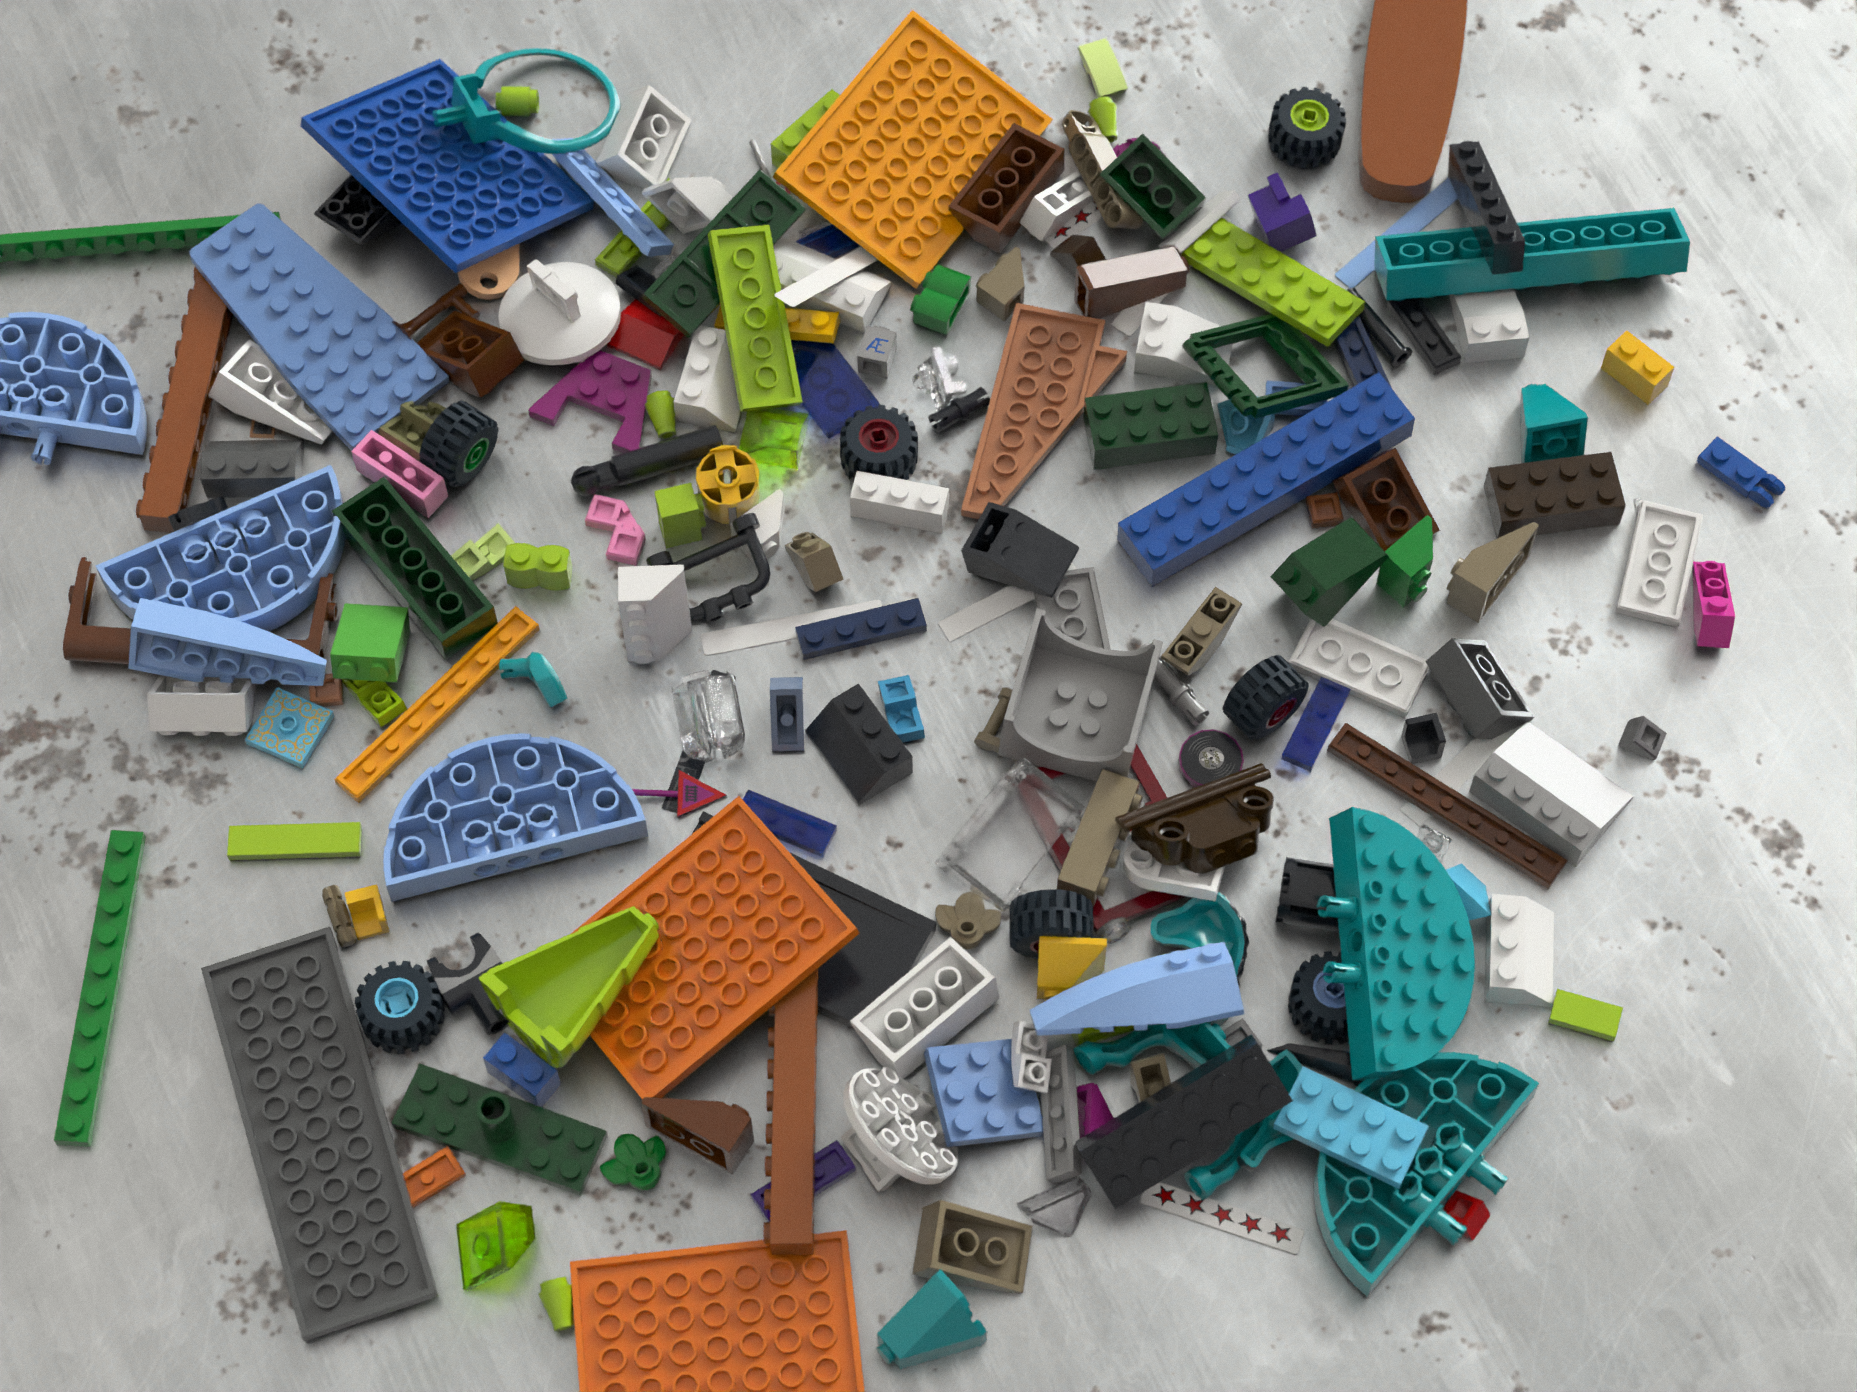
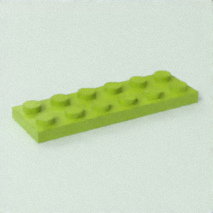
[1181,217,1365,347]
[708,225,802,412]

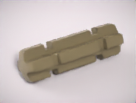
[322,885,357,947]

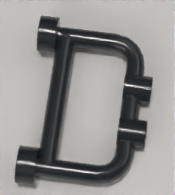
[646,513,771,622]

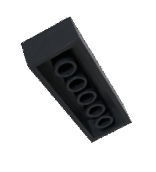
[1076,1034,1293,1209]

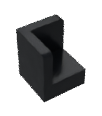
[1401,712,1446,764]

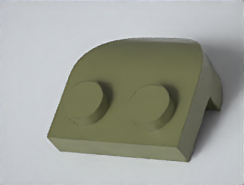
[378,401,446,462]

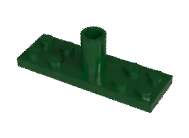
[642,169,806,338]
[392,1063,608,1196]

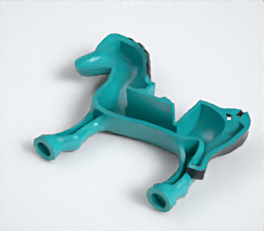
[1073,892,1303,1200]

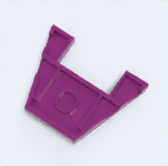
[528,350,652,453]

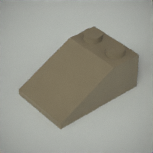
[1446,522,1539,623]
[912,1200,1033,1294]

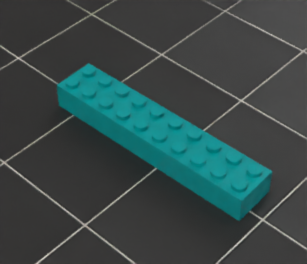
[1374,208,1690,301]

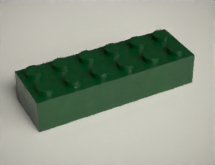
[332,477,498,660]

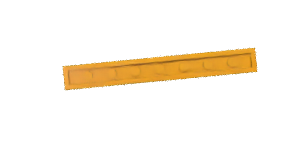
[334,606,540,803]

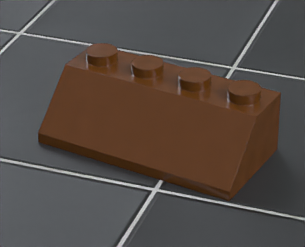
[948,123,1065,254]

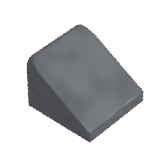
[1619,716,1667,760]

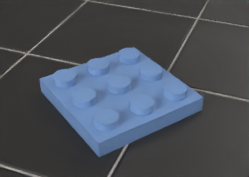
[924,1039,1043,1147]

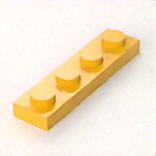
[714,304,841,343]

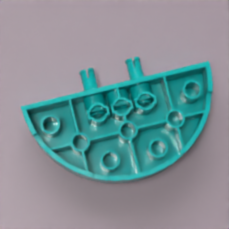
[1317,807,1475,1081]
[1314,1052,1539,1297]

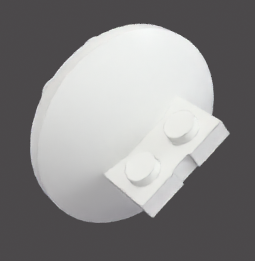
[499,259,621,365]
[841,1067,958,1192]

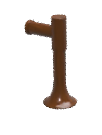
[392,283,480,340]

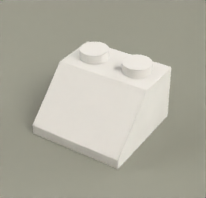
[642,177,733,234]

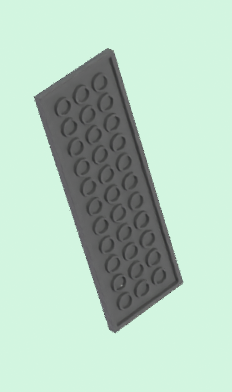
[201,926,439,1342]

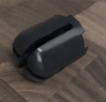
[1276,857,1339,932]

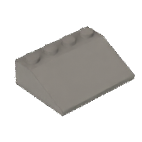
[1469,722,1633,868]

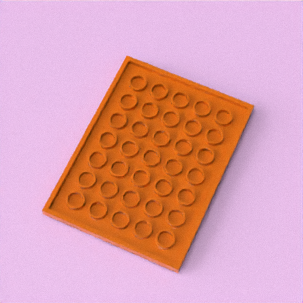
[571,796,860,1100]
[570,1230,865,1392]

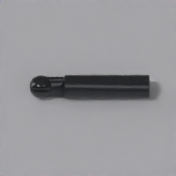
[571,425,723,496]

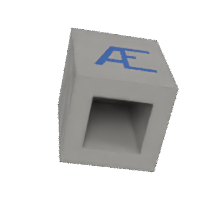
[857,326,897,379]

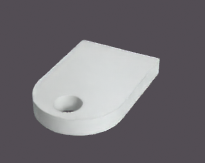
[1123,842,1225,901]

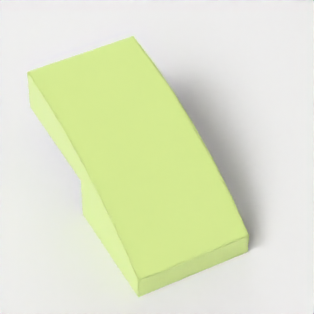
[1078,38,1128,98]
[451,523,515,581]

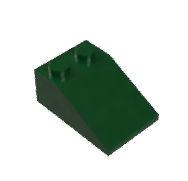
[1270,517,1389,627]

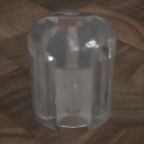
[671,670,746,762]

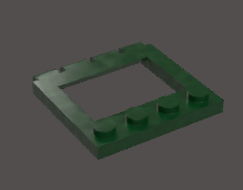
[1182,314,1349,419]

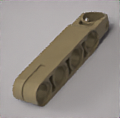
[1062,110,1143,230]

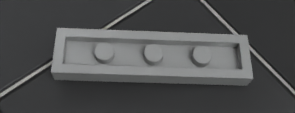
[1041,1045,1082,1184]

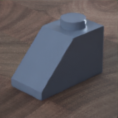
[770,677,804,751]

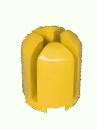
[696,445,760,524]

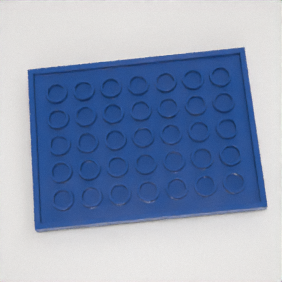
[300,59,594,273]

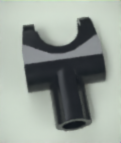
[426,932,510,1035]

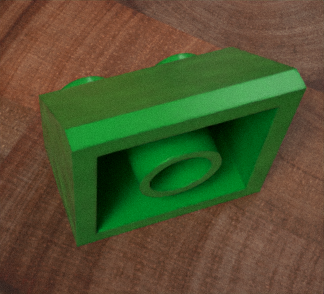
[1376,515,1433,608]

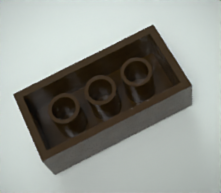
[1483,452,1626,539]

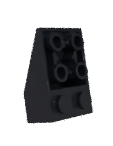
[314,175,402,245]
[961,502,1079,598]

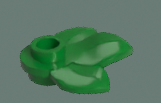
[600,1134,666,1190]

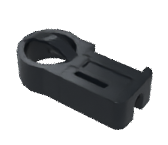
[168,496,229,531]

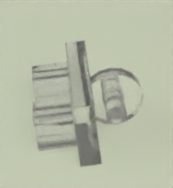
[912,347,967,410]

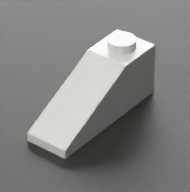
[1019,170,1093,242]

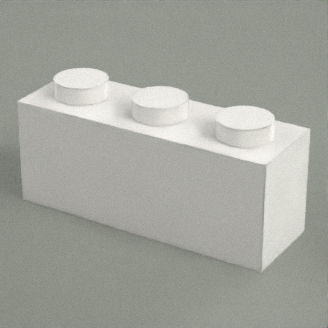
[850,471,949,534]

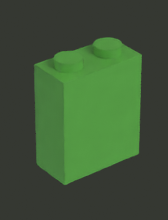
[330,603,410,682]

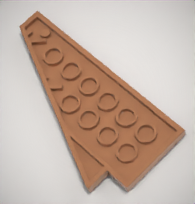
[961,303,1127,519]

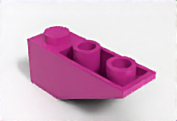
[1692,561,1735,648]

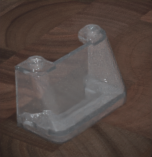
[935,758,1086,912]

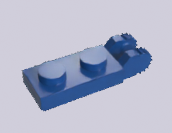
[1697,436,1786,508]

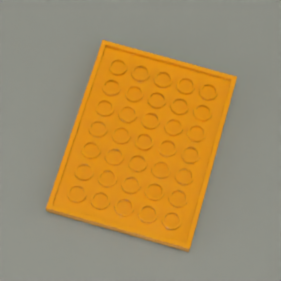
[773,10,1053,289]

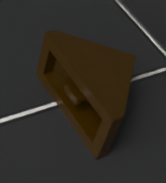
[1050,235,1106,277]

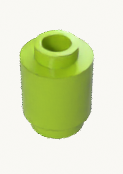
[495,86,539,116]

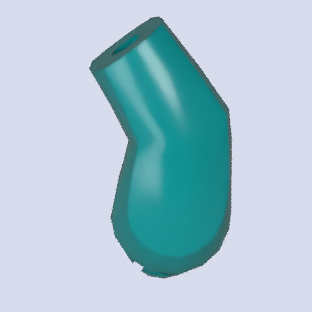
[499,652,568,708]

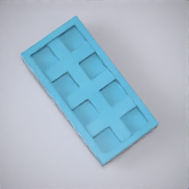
[1273,1066,1429,1189]

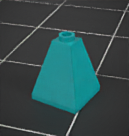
[1520,384,1588,463]

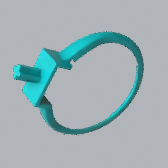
[433,48,620,154]

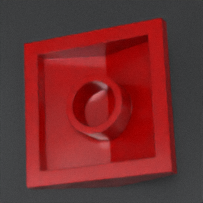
[607,299,684,371]

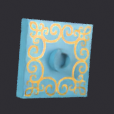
[245,687,335,769]

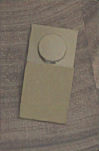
[1130,1053,1171,1103]

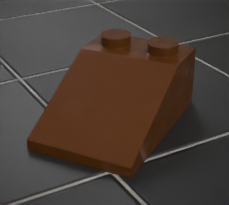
[417,310,524,398]
[1332,448,1440,551]
[641,1097,754,1175]

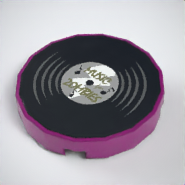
[1178,729,1244,788]

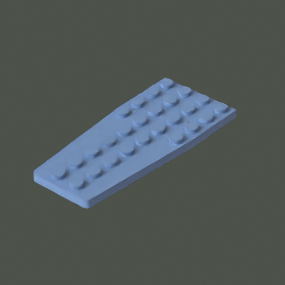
[190,204,449,451]

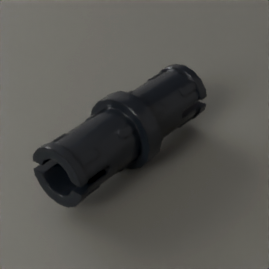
[928,387,990,433]

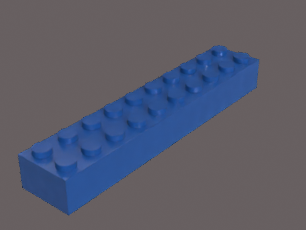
[1117,372,1415,587]

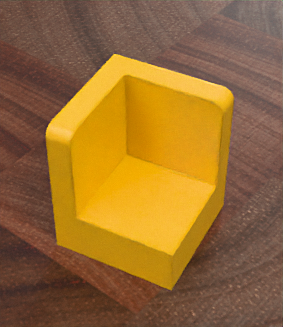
[344,884,390,940]

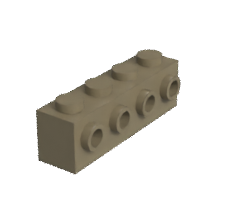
[1057,769,1143,907]

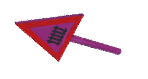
[616,770,727,817]

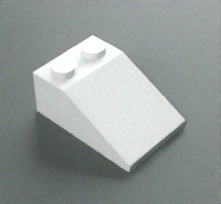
[1450,289,1530,363]
[1134,302,1232,385]

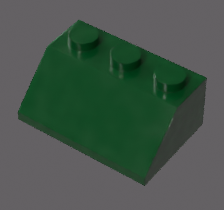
[1099,134,1206,240]

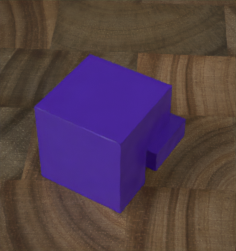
[1248,172,1317,252]

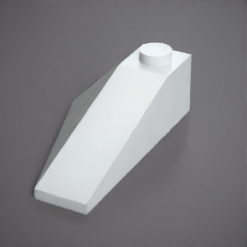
[208,339,333,445]

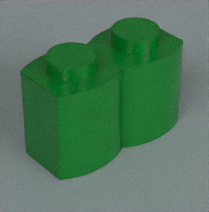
[910,264,971,335]

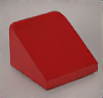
[1443,1190,1490,1240]

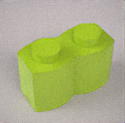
[503,543,573,591]

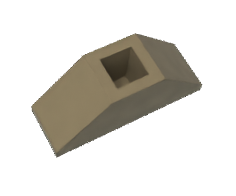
[1161,587,1242,675]

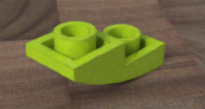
[341,679,407,727]

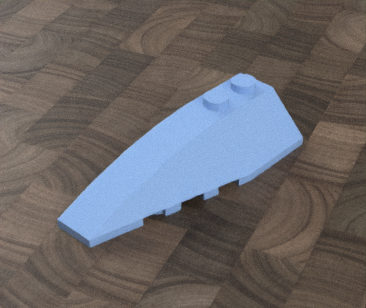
[128,598,327,686]
[1030,942,1244,1036]

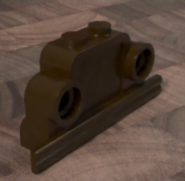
[1115,763,1274,874]

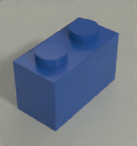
[483,1032,561,1107]

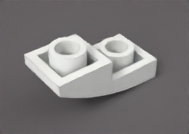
[1011,1021,1052,1093]

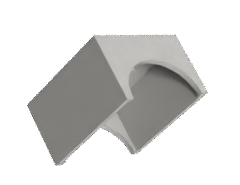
[998,608,1163,781]

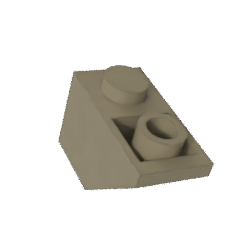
[976,246,1024,322]
[784,532,844,592]

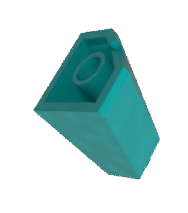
[876,1269,987,1369]

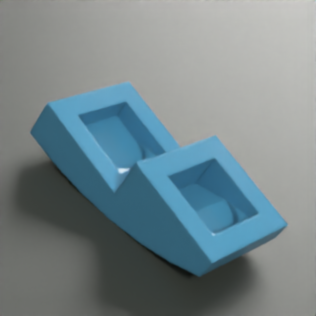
[878,675,925,743]

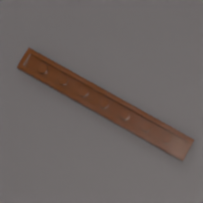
[1327,723,1568,889]

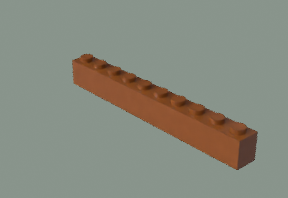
[136,267,233,533]
[763,968,818,1255]

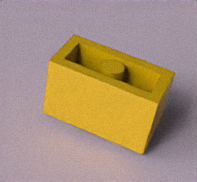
[1601,330,1674,405]

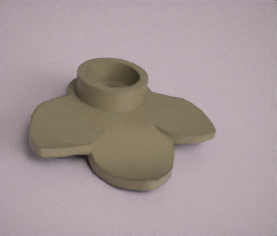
[935,891,1001,950]

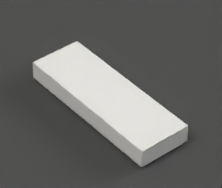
[1159,190,1241,254]

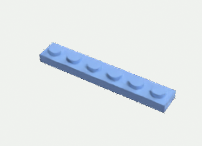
[552,138,674,257]

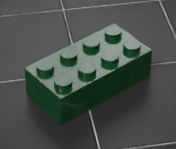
[1083,382,1218,470]

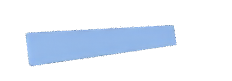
[1335,177,1458,288]

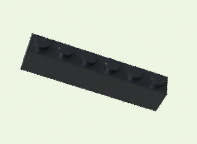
[1448,141,1525,275]

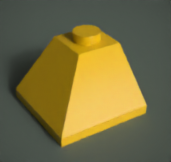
[1037,936,1107,1001]

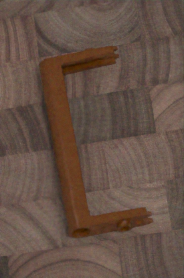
[63,557,338,664]

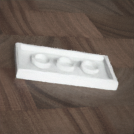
[1615,500,1703,628]
[1289,619,1430,718]

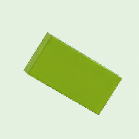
[1548,989,1623,1042]

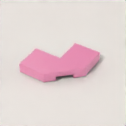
[585,494,646,566]

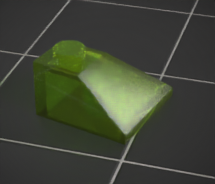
[738,408,810,469]
[456,1201,536,1291]

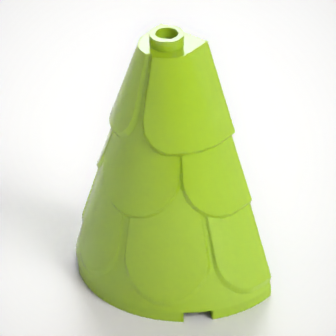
[478,906,660,1068]

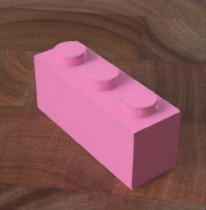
[351,430,448,519]

